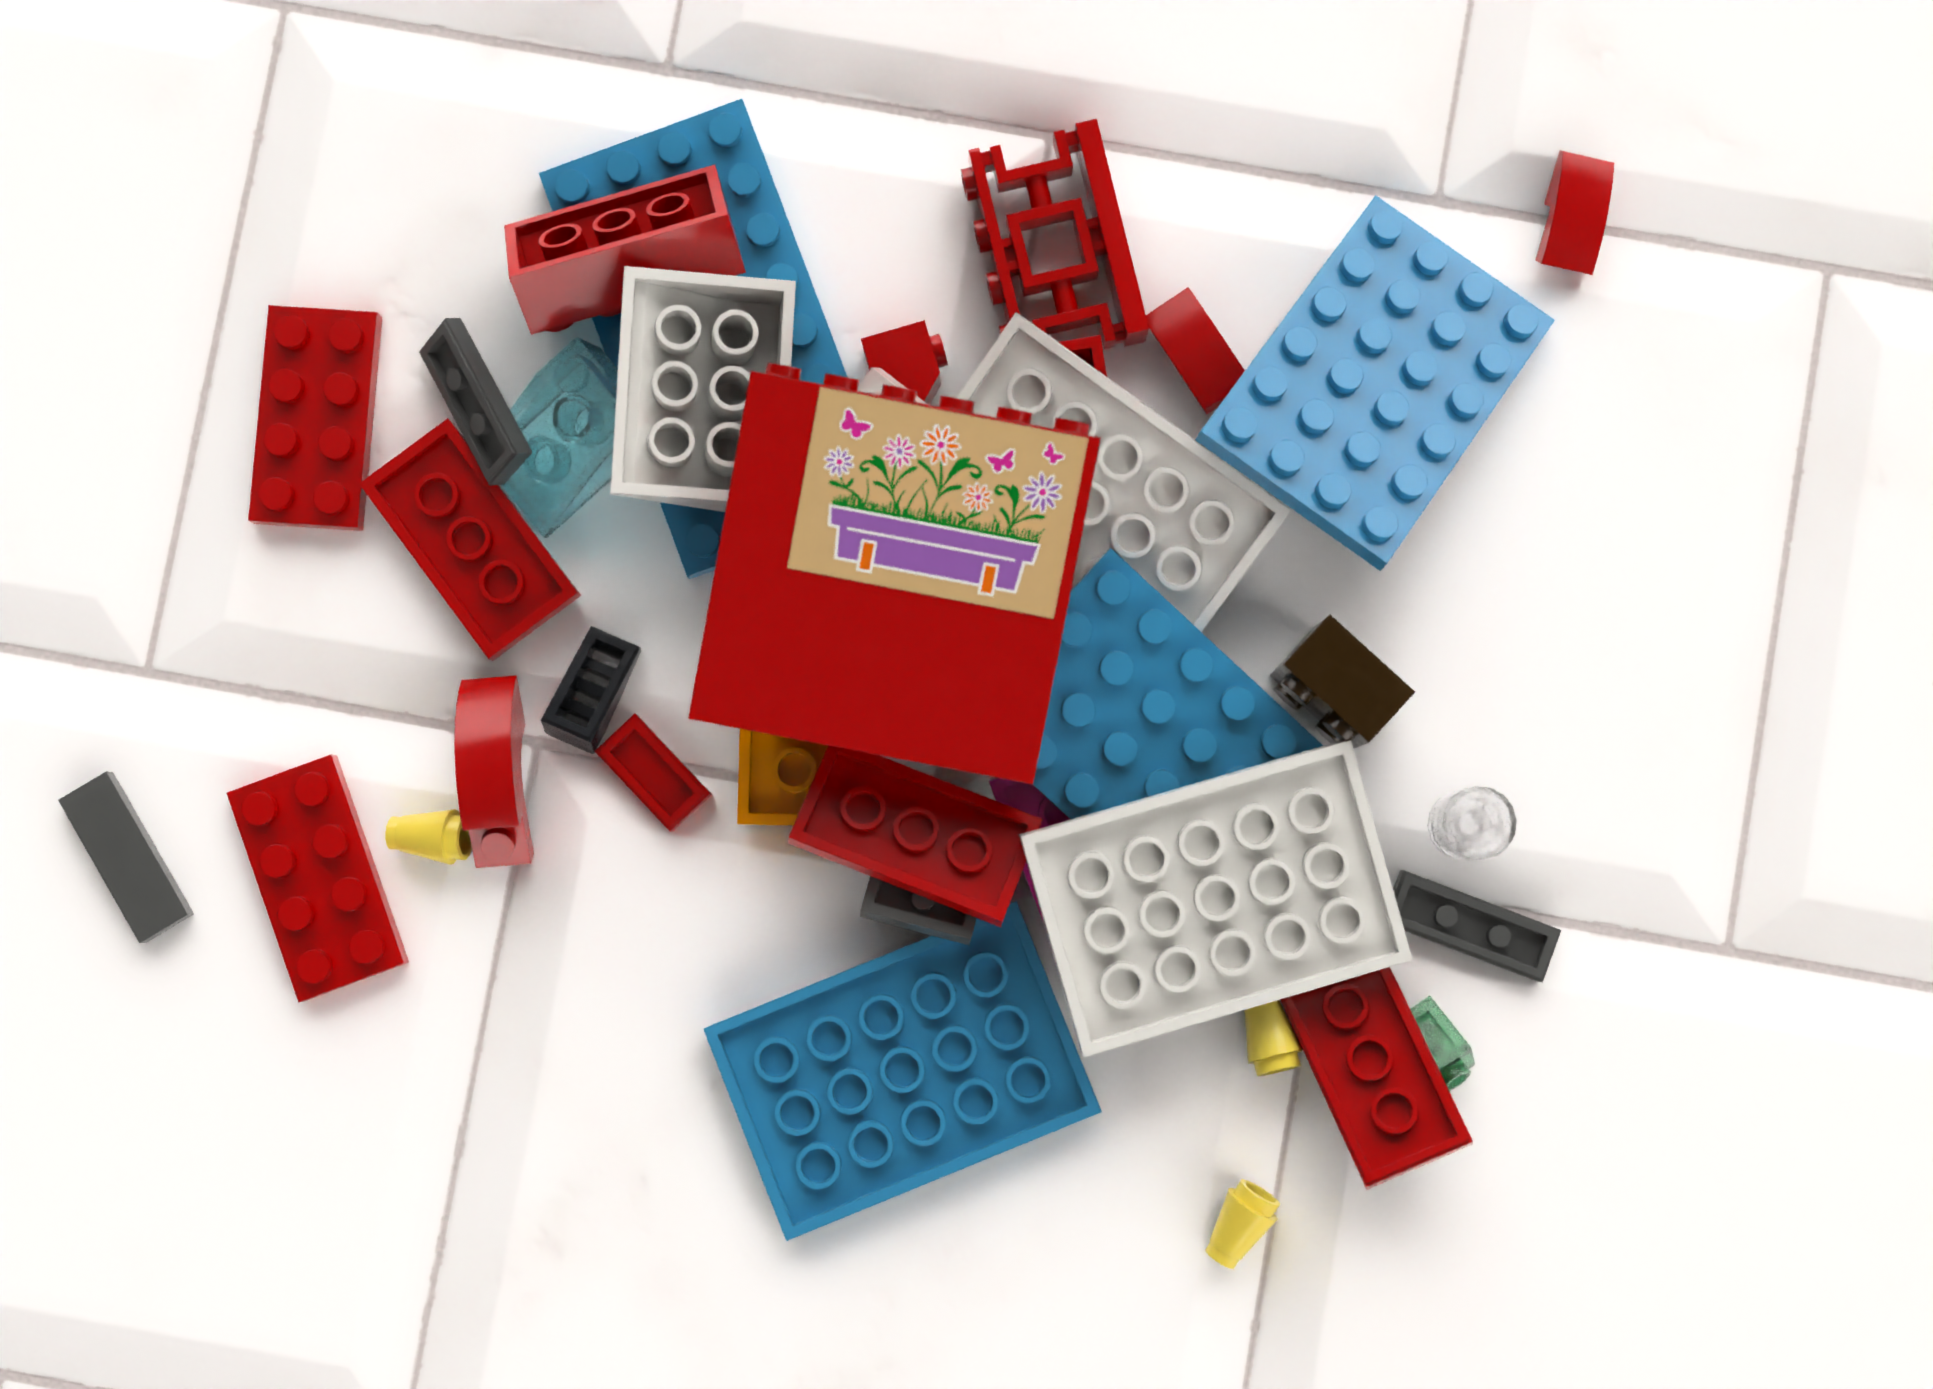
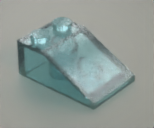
[501,337,618,538]

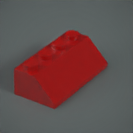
[504,164,746,335]

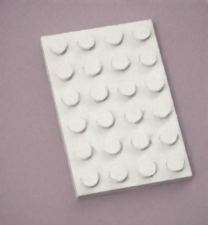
[956,312,1291,632]
[1019,740,1413,1057]

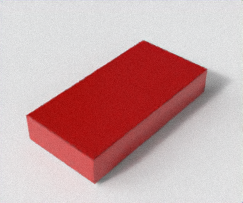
[595,713,712,832]

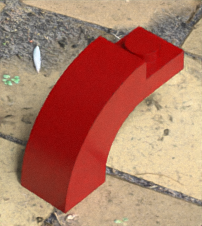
[454,675,534,868]

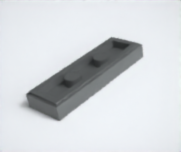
[419,318,532,486]
[58,771,194,943]
[1393,870,1561,983]

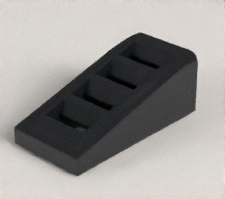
[540,626,641,754]

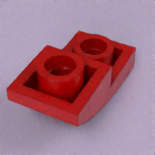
[1535,150,1614,275]
[1146,287,1245,415]

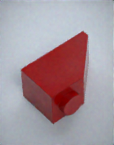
[861,320,948,405]

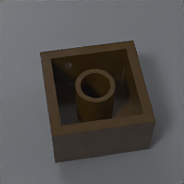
[1269,614,1415,749]

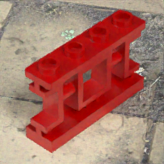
[960,118,1149,349]

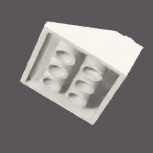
[610,266,796,512]

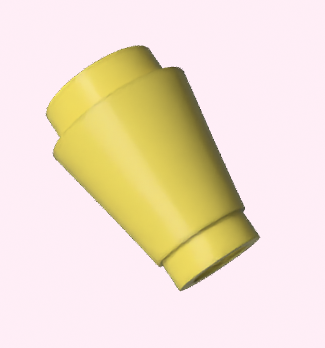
[385,809,472,865]
[1244,1000,1303,1077]
[1205,1179,1280,1269]

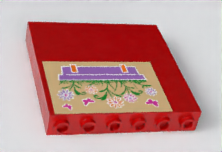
[688,362,1101,784]

